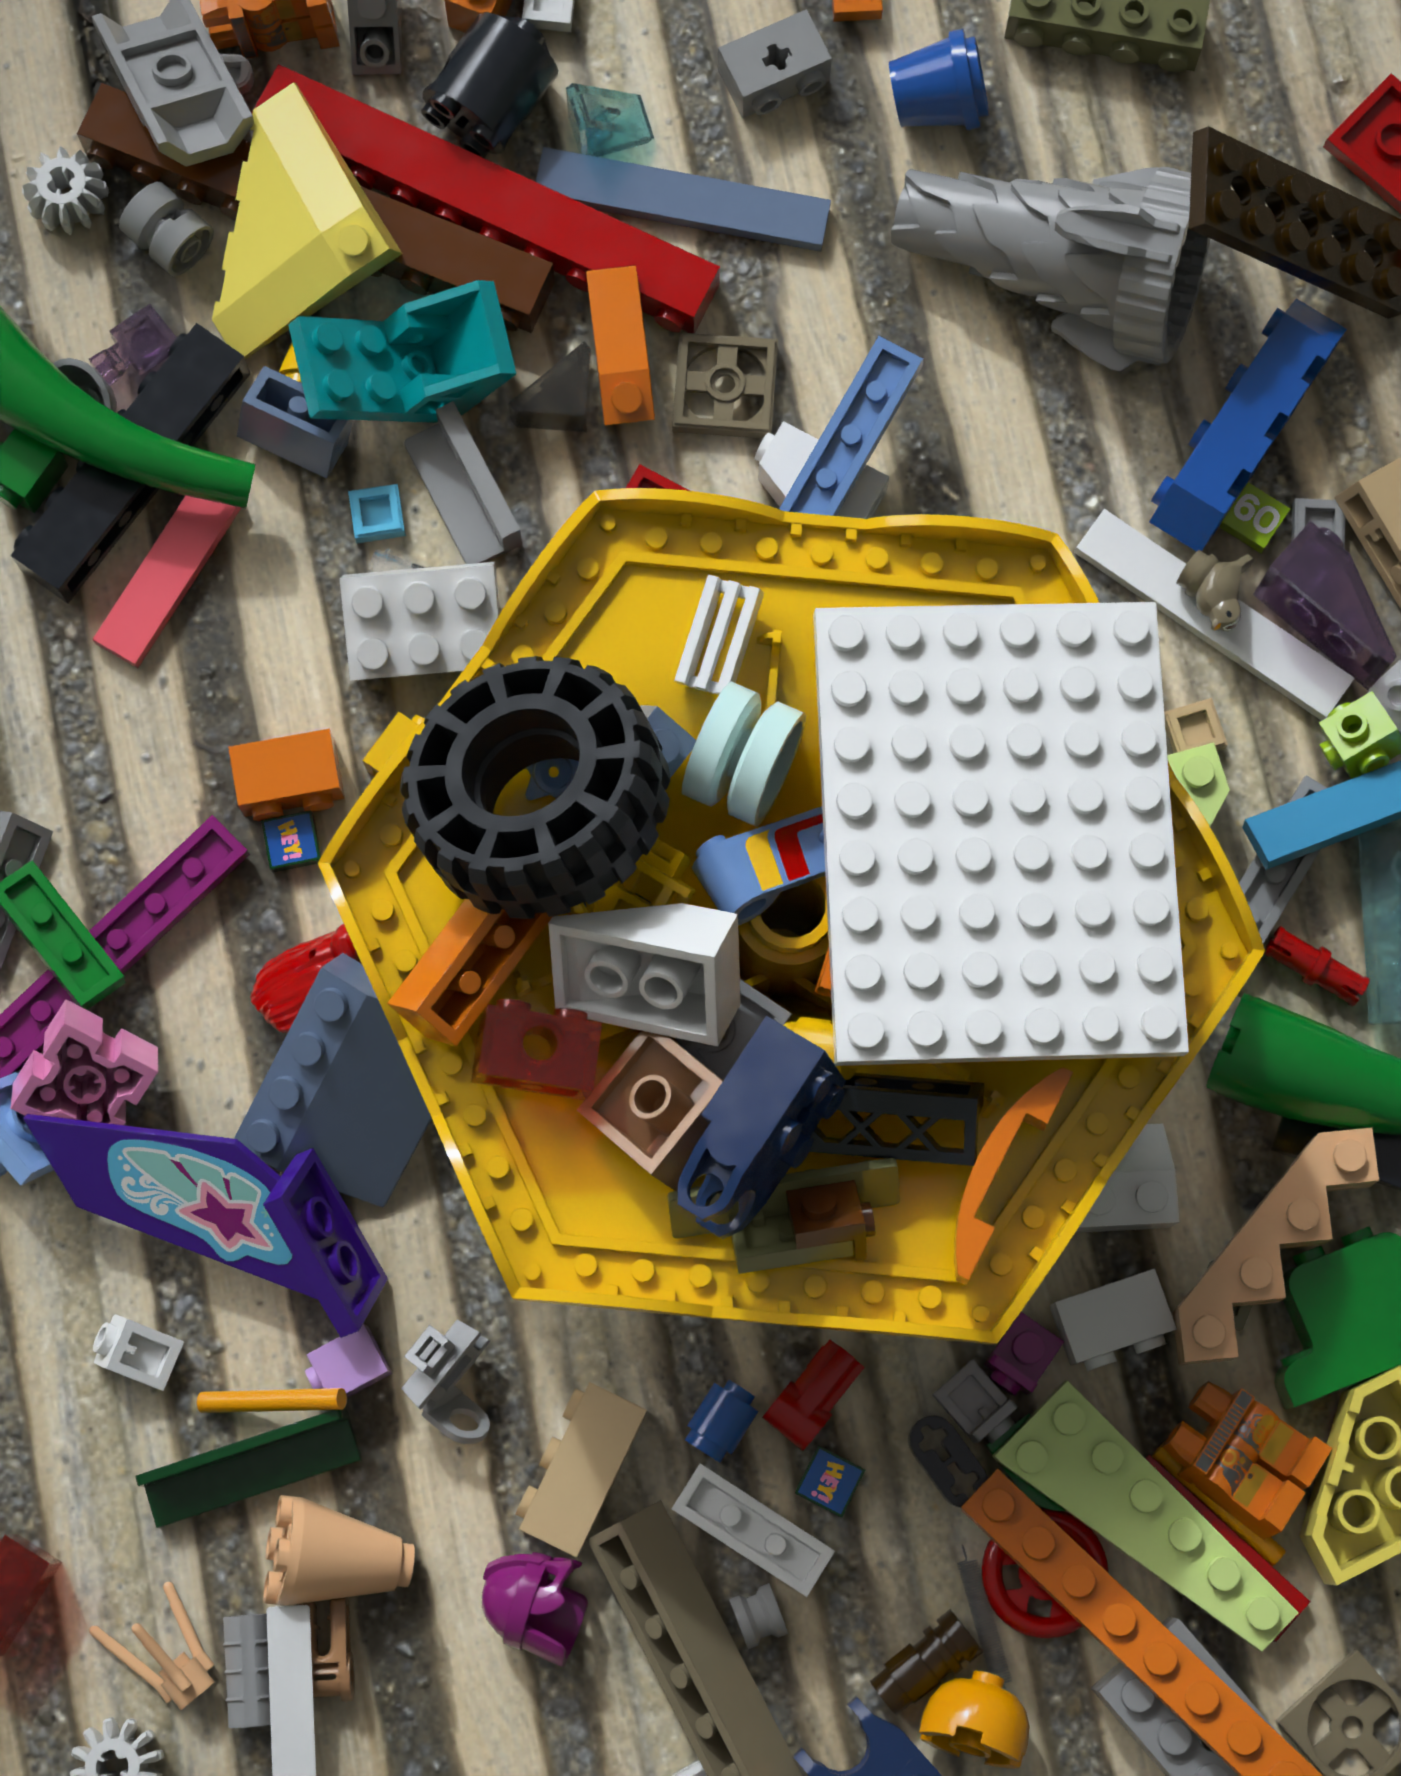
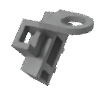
[401,1319,491,1444]

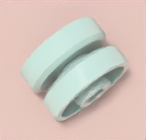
[682,681,806,827]

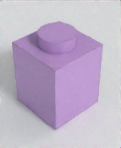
[305,1324,393,1398]

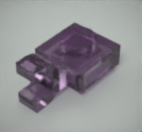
[89,304,177,386]

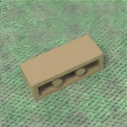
[515,1382,648,1558]

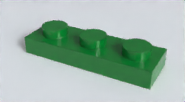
[0,860,126,1010]

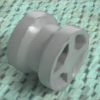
[729,1583,788,1649]

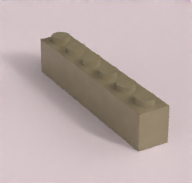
[587,1500,803,1776]

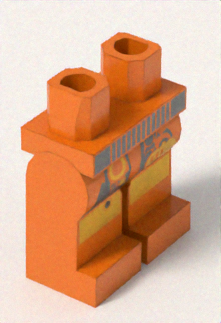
[199,0,340,59]
[1162,1381,1333,1540]

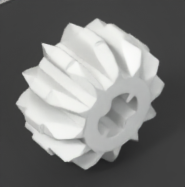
[22,146,109,235]
[70,1717,164,1776]

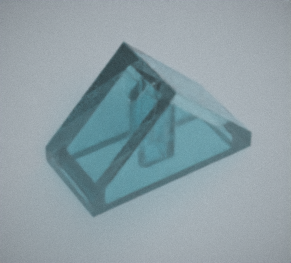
[566,83,654,157]

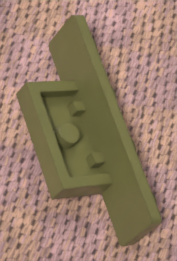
[667,1158,900,1274]

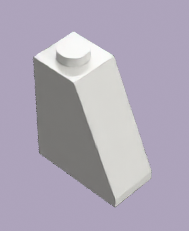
[755,421,889,519]

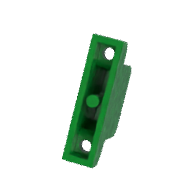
[1274,1226,1401,1409]

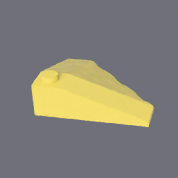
[212,82,403,359]

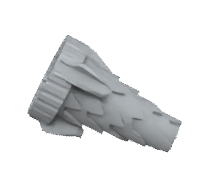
[891,167,1210,371]

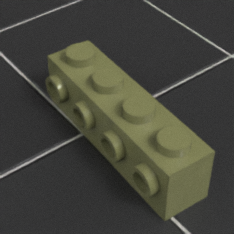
[1004,0,1210,72]

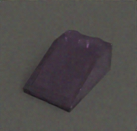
[1253,521,1397,691]

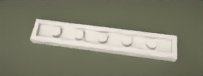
[1074,509,1354,721]

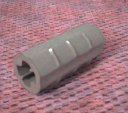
[223,1613,271,1728]

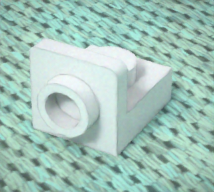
[93,1314,184,1391]

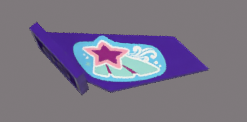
[23,1114,388,1338]

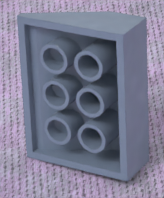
[234,953,432,1207]

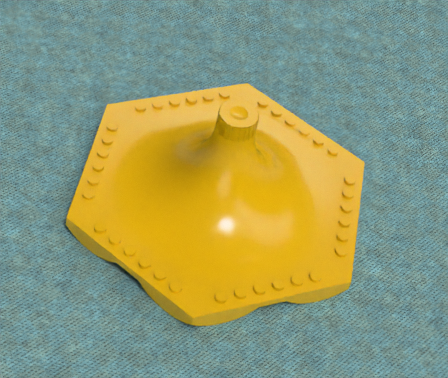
[318,488,1265,1345]

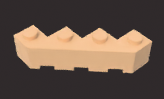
[1172,1128,1379,1365]

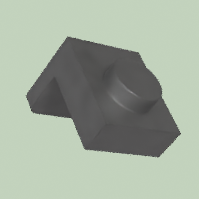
[932,1359,1018,1444]

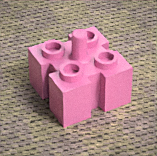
[10,999,158,1125]

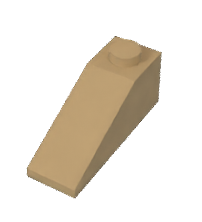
[1334,457,1401,609]

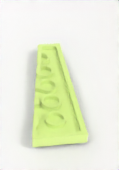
[992,1381,1299,1652]

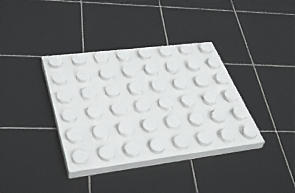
[813,602,1189,1066]

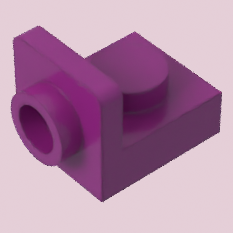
[984,1312,1064,1396]

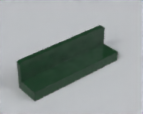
[135,1409,362,1528]

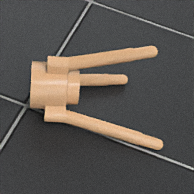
[89,1582,215,1710]

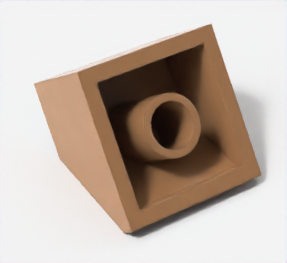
[577,1031,723,1191]

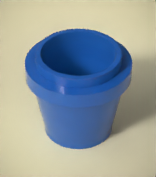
[889,28,989,130]

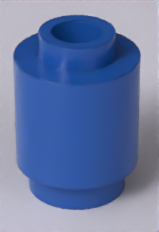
[685,1380,759,1463]

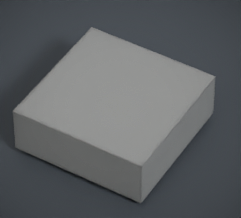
[1291,498,1345,554]

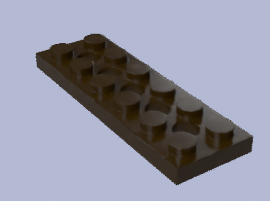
[1189,126,1401,319]

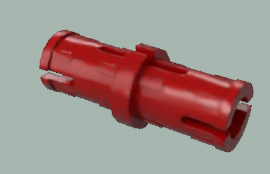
[1264,926,1370,1007]

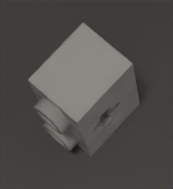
[718,9,832,118]

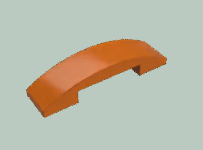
[954,1067,1073,1285]

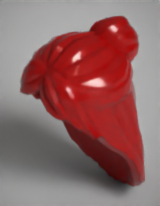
[250,924,362,1033]

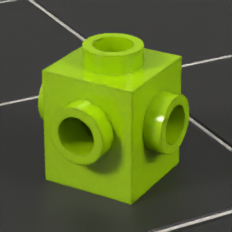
[1319,691,1401,779]

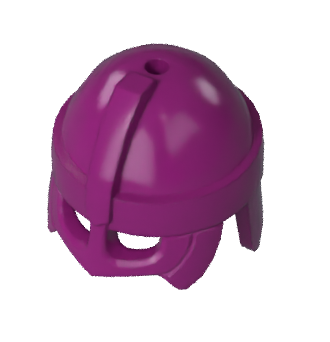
[481,1552,588,1667]

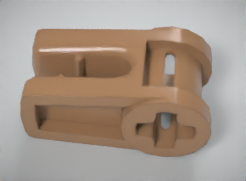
[297,1597,355,1702]

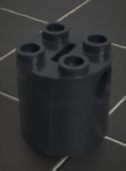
[421,12,559,158]

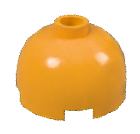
[919,1671,1030,1769]

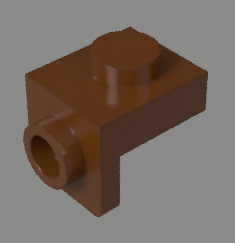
[786,1180,876,1261]

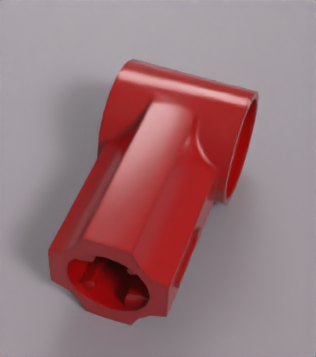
[762,1339,865,1451]

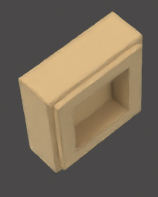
[1164,698,1228,753]

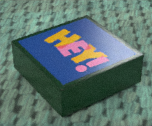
[261,810,321,873]
[794,1445,866,1518]

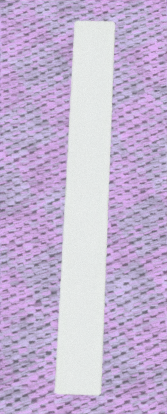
[266,1605,316,1776]

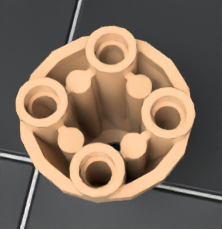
[263,1495,415,1606]

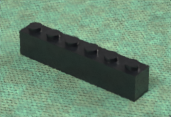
[10,323,251,604]

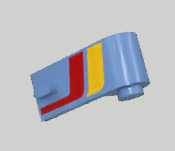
[692,806,826,925]

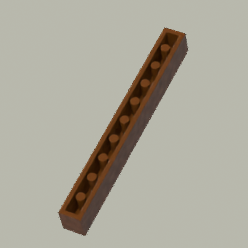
[77,83,555,333]

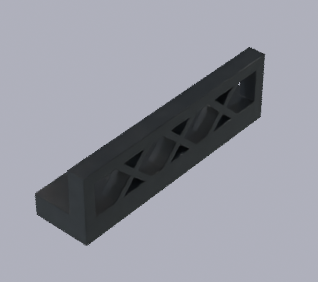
[809,1072,984,1166]

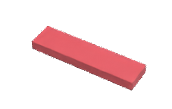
[92,496,241,668]

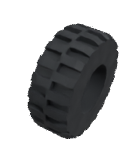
[400,656,670,919]

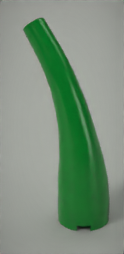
[0,306,256,509]
[1206,993,1401,1135]

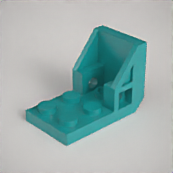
[288,280,517,423]

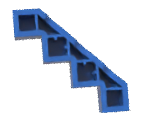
[1149,298,1347,552]

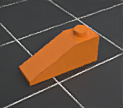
[586,265,655,425]

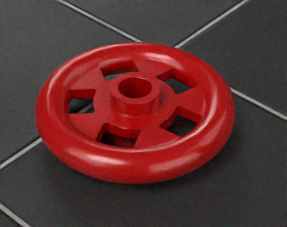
[981,1508,1109,1639]

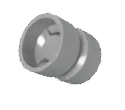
[119,182,214,276]

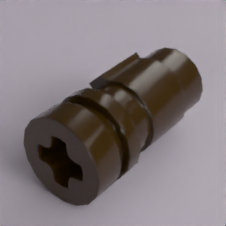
[870,1609,984,1716]

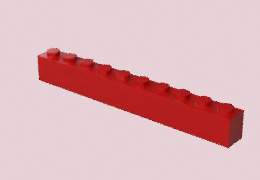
[252,64,720,333]

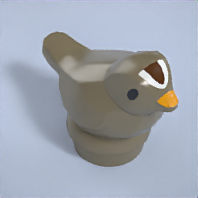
[1176,550,1254,631]

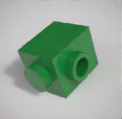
[0,429,69,514]

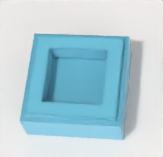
[348,484,406,544]

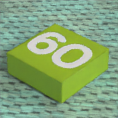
[1219,482,1290,553]

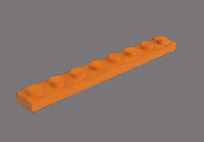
[961,1469,1323,1776]

